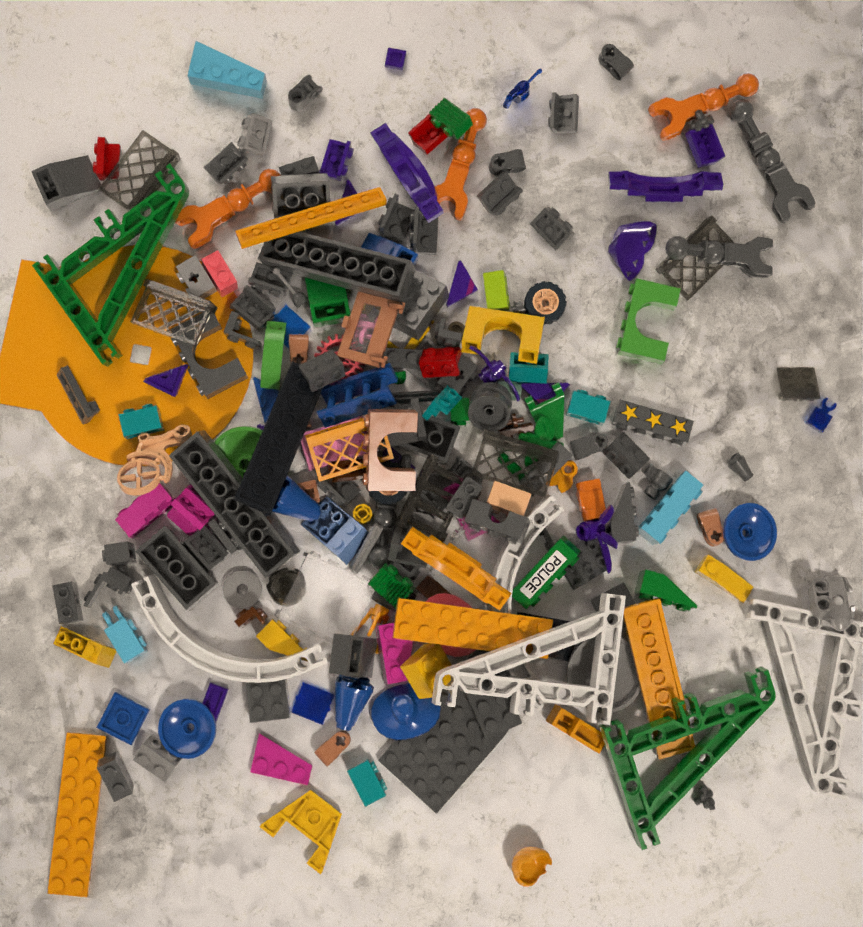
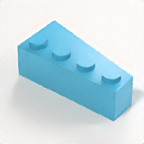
[187,41,267,99]
[638,470,703,545]

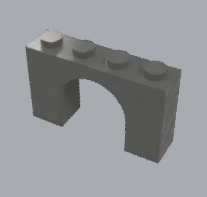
[170,309,248,399]

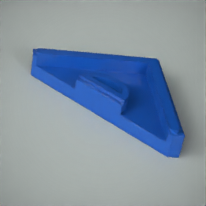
[253,377,279,424]

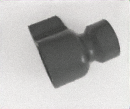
[643,464,673,500]

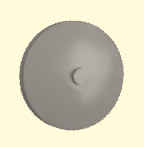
[566,636,641,713]

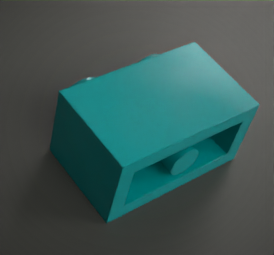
[509,352,549,384]
[566,390,611,426]
[118,404,164,439]
[347,759,388,807]

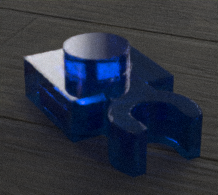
[805,397,837,433]

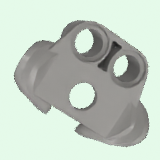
[808,576,855,632]

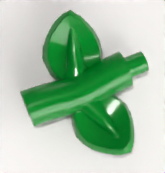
[518,416,564,468]

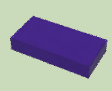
[202,682,229,723]

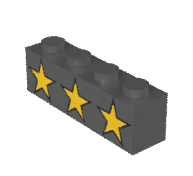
[612,399,694,447]

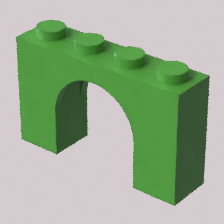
[616,278,681,365]

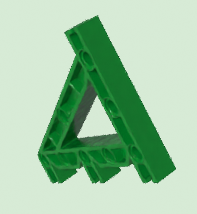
[32,164,189,367]
[599,666,776,850]

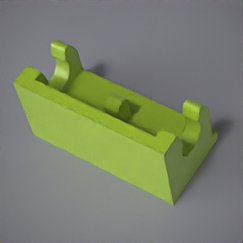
[483,270,510,311]

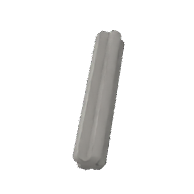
[349,523,383,574]

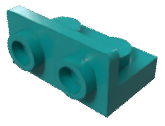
[422,385,462,421]

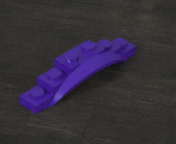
[370,123,444,223]
[608,171,724,202]

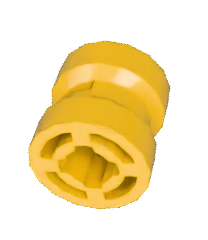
[353,504,373,525]

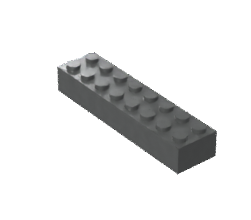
[258,231,416,304]
[169,430,300,578]

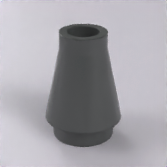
[727,453,754,482]

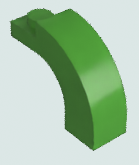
[260,321,286,390]

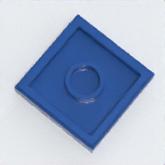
[96,692,151,745]

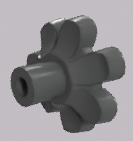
[690,110,715,132]
[694,785,715,810]

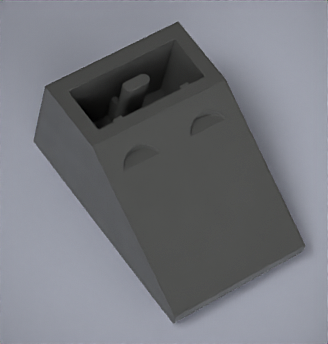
[31,155,103,211]
[606,482,639,544]
[329,633,377,678]

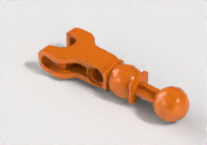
[648,73,759,141]
[435,108,487,221]
[175,169,281,249]

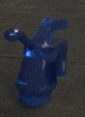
[503,68,542,109]

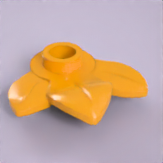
[545,460,578,493]

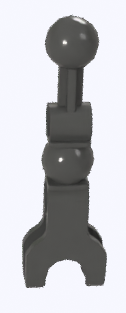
[730,99,815,223]

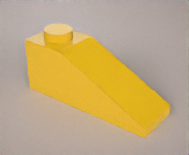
[694,554,753,603]

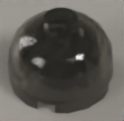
[266,568,306,607]

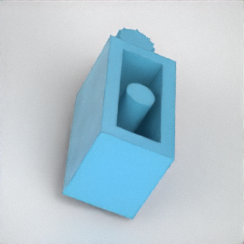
[102,605,148,663]

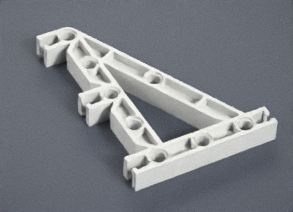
[432,593,626,725]
[746,599,863,800]

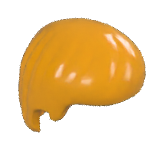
[512,847,552,887]

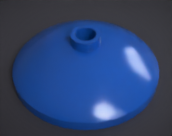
[723,503,777,561]
[158,699,216,759]

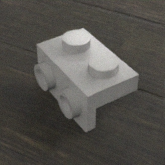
[133,735,182,782]

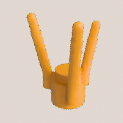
[351,604,390,654]

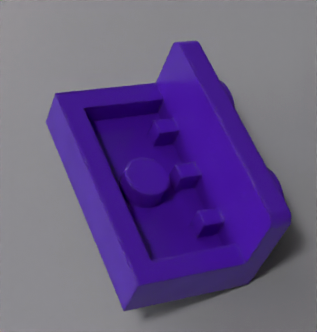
[685,124,725,168]
[319,139,354,182]

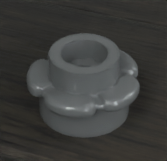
[511,300,527,314]

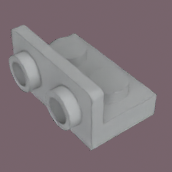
[237,113,273,157]

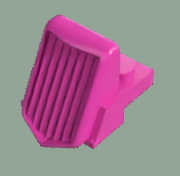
[167,483,215,536]

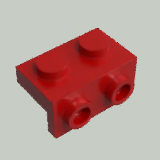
[408,114,448,155]
[93,137,121,181]
[419,346,462,378]

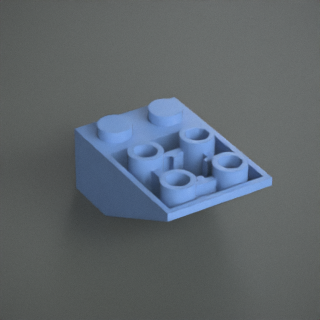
[301,496,369,565]

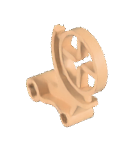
[117,425,192,496]

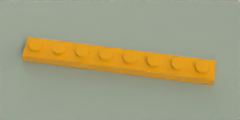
[235,187,387,249]

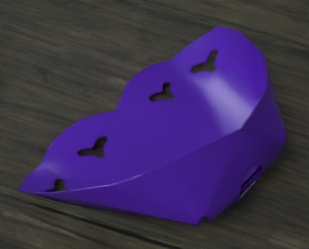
[608,221,657,281]

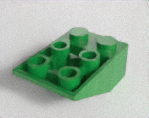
[305,278,351,328]
[634,569,698,612]

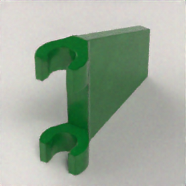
[524,382,564,441]

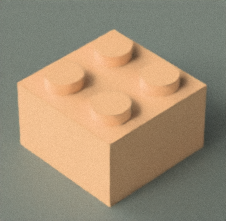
[486,481,531,518]

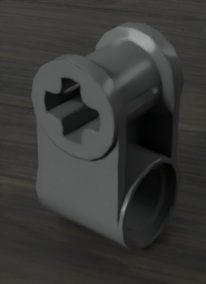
[598,44,634,81]
[288,75,323,111]
[489,149,526,176]
[569,433,608,460]
[446,456,483,485]

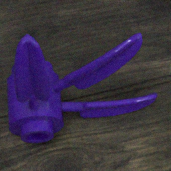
[469,346,520,402]
[576,505,618,574]

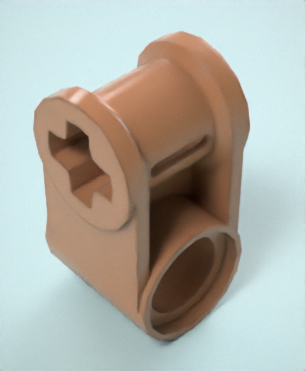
[289,334,309,364]
[696,508,724,547]
[314,731,351,767]

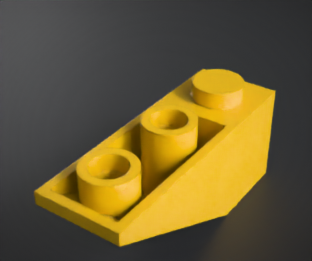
[256,619,308,662]
[53,626,116,668]

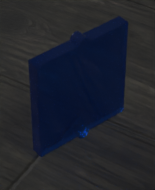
[265,305,311,349]
[291,682,335,725]

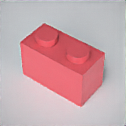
[201,250,238,298]

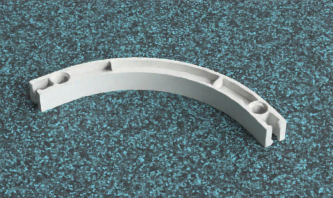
[488,495,564,710]
[131,574,331,683]

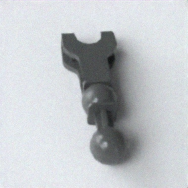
[665,236,773,278]
[368,450,411,569]

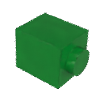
[450,398,470,427]

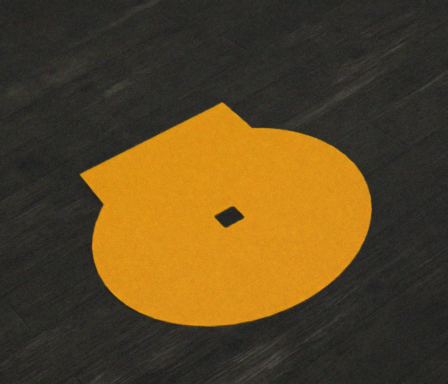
[0,245,254,466]

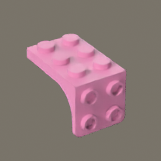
[300,415,367,471]

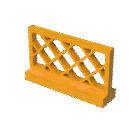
[305,417,394,482]

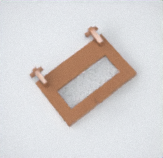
[337,291,406,368]

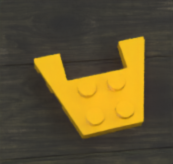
[259,790,342,874]

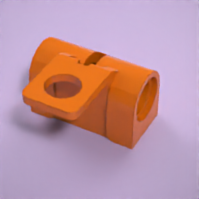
[576,478,606,521]

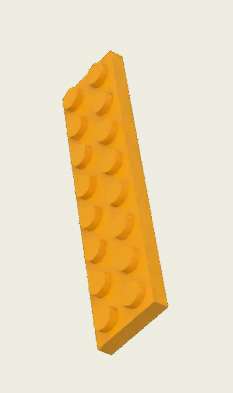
[392,598,553,659]
[623,598,695,760]
[47,732,107,897]

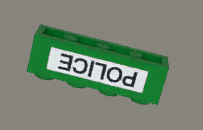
[512,535,580,610]

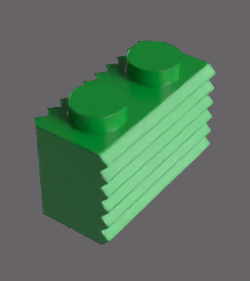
[429,98,473,140]
[368,563,415,608]

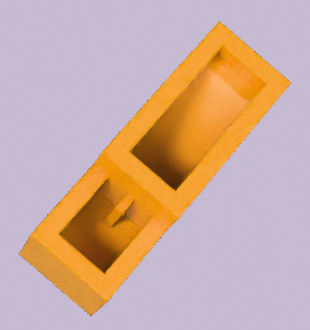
[545,704,605,754]

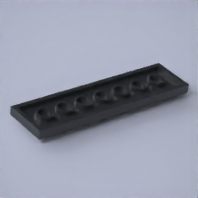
[233,361,323,515]

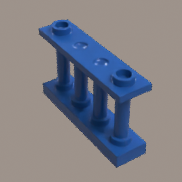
[317,363,398,428]

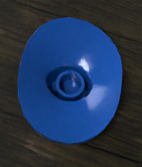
[371,683,441,740]

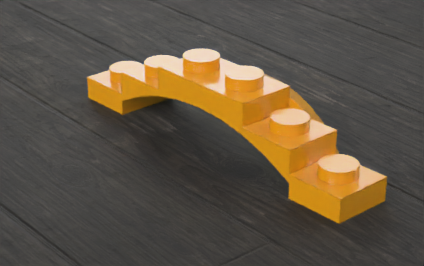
[401,526,511,611]

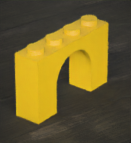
[461,306,545,364]

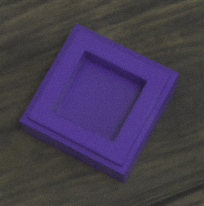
[385,47,406,71]

